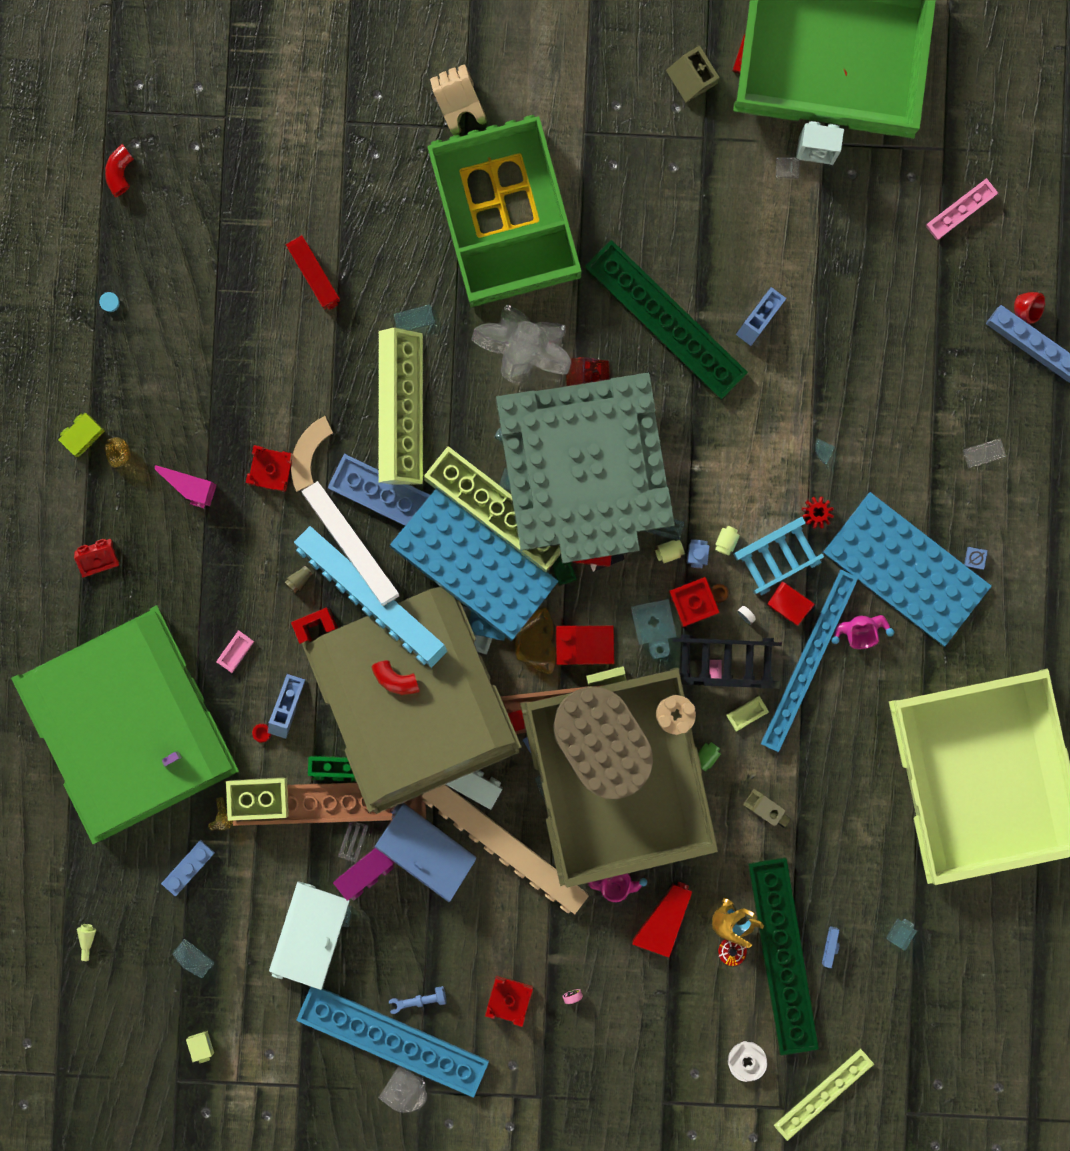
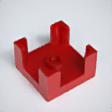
[245,445,293,492]
[668,577,720,627]
[291,607,338,644]
[485,976,533,1027]

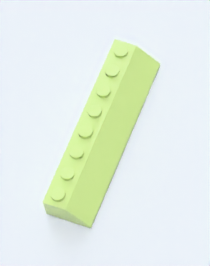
[379,328,423,485]

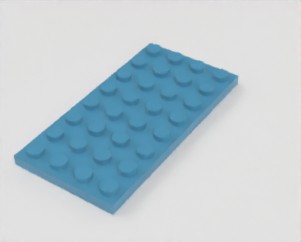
[389,488,558,641]
[822,492,991,647]

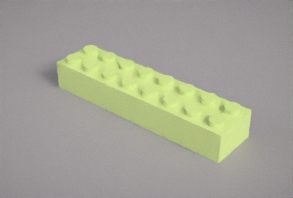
[424,446,561,573]

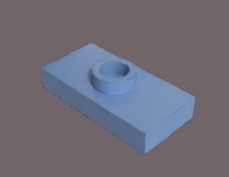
[822,926,839,968]

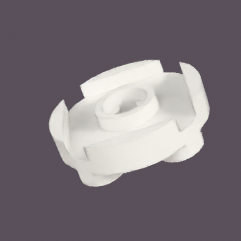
[728,1041,767,1082]

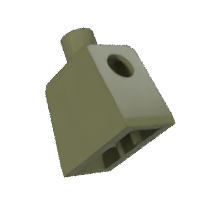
[743,789,790,828]

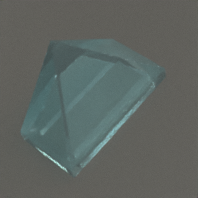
[172,939,214,978]

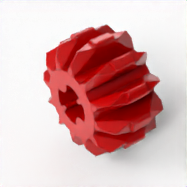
[801,497,834,529]

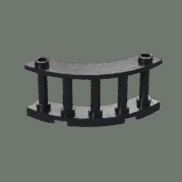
[673,634,782,689]

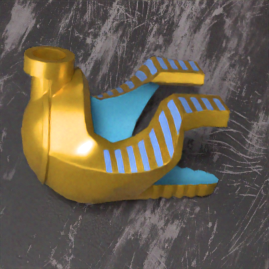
[712,898,764,948]

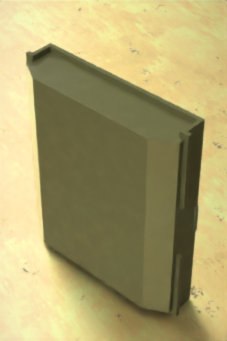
[302,587,521,814]
[520,668,718,888]

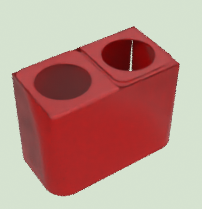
[766,581,815,626]

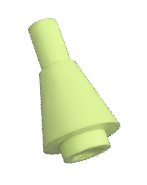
[77,924,96,961]

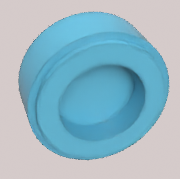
[99,292,120,312]

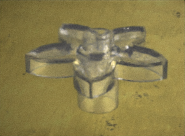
[471,305,571,383]

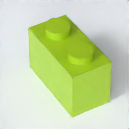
[58,413,105,458]

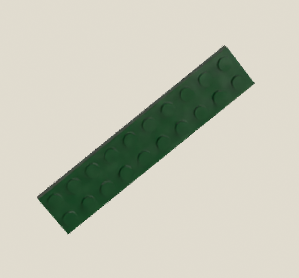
[585,240,748,400]
[748,857,819,1056]

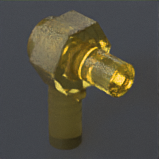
[208,797,233,831]

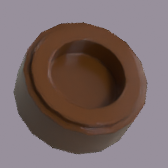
[711,584,729,603]

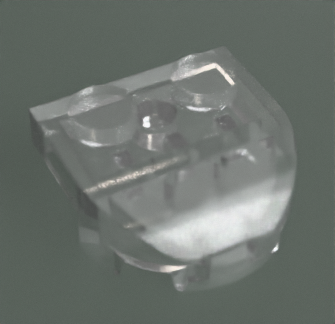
[379,1066,427,1113]

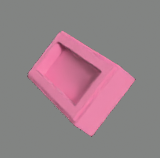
[216,630,255,673]

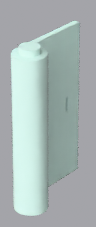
[269,882,350,990]

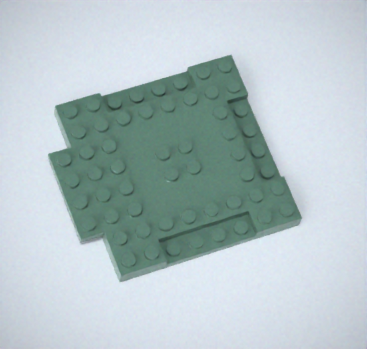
[496,373,675,563]

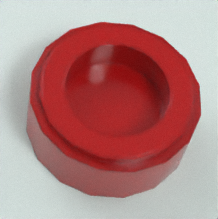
[252,724,272,743]

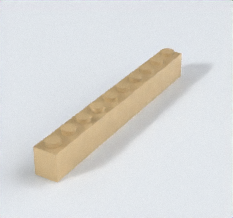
[422,784,589,914]

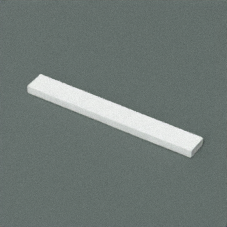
[302,481,399,606]

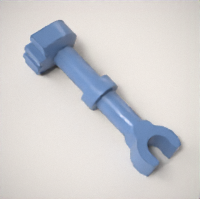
[389,986,446,1014]

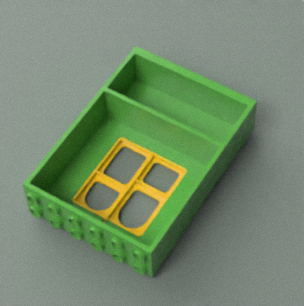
[427,115,582,308]

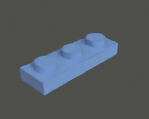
[161,840,215,897]

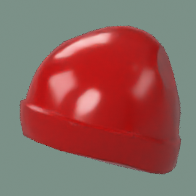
[1014,292,1045,324]

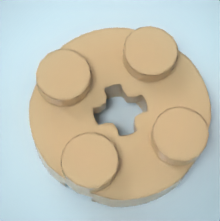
[656,695,696,735]

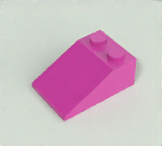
[155,465,216,509]

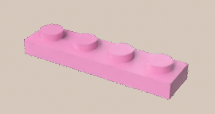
[925,178,998,240]

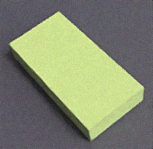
[726,696,769,732]

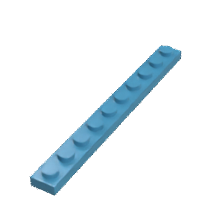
[761,570,858,752]

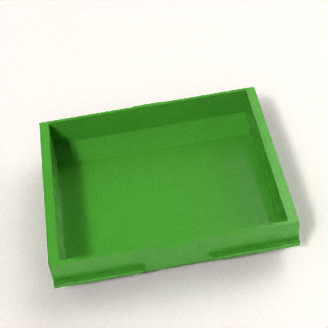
[733,0,936,139]
[11,605,239,844]

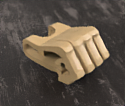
[430,65,487,136]

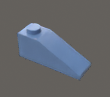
[736,287,786,346]
[268,674,305,739]

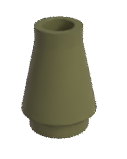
[284,566,313,594]

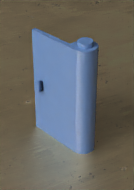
[375,803,476,902]

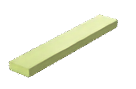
[774,1049,874,1141]

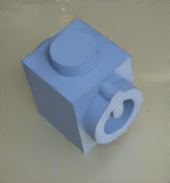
[687,540,709,568]

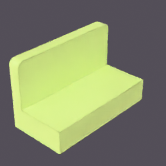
[586,666,626,686]

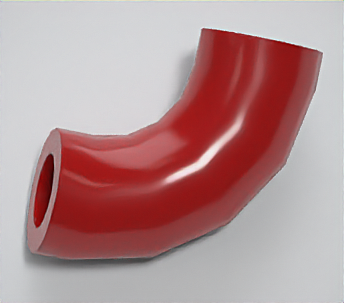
[105,144,134,197]
[371,660,420,695]

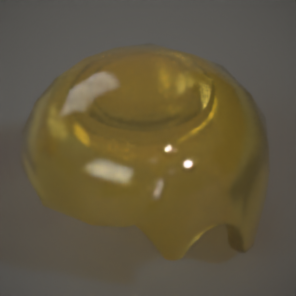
[105,437,130,468]

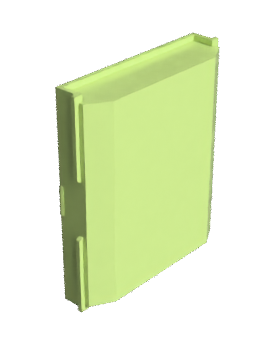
[889,669,1070,885]

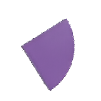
[162,751,182,767]

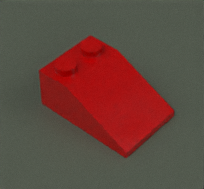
[556,626,614,665]

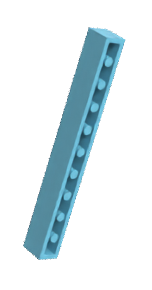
[294,526,447,668]

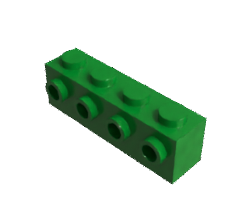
[308,756,356,781]

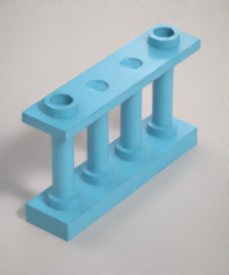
[733,517,824,595]

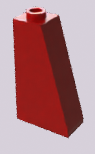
[286,235,340,310]
[632,882,692,957]

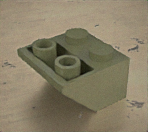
[666,45,719,103]

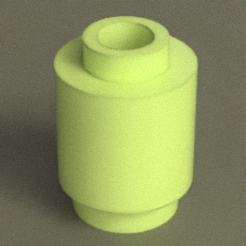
[715,526,740,556]
[655,540,685,563]

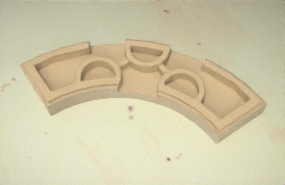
[291,416,333,492]

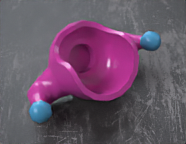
[831,615,894,649]
[588,873,647,902]

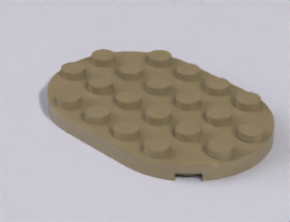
[554,687,653,799]

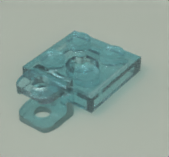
[631,599,677,659]

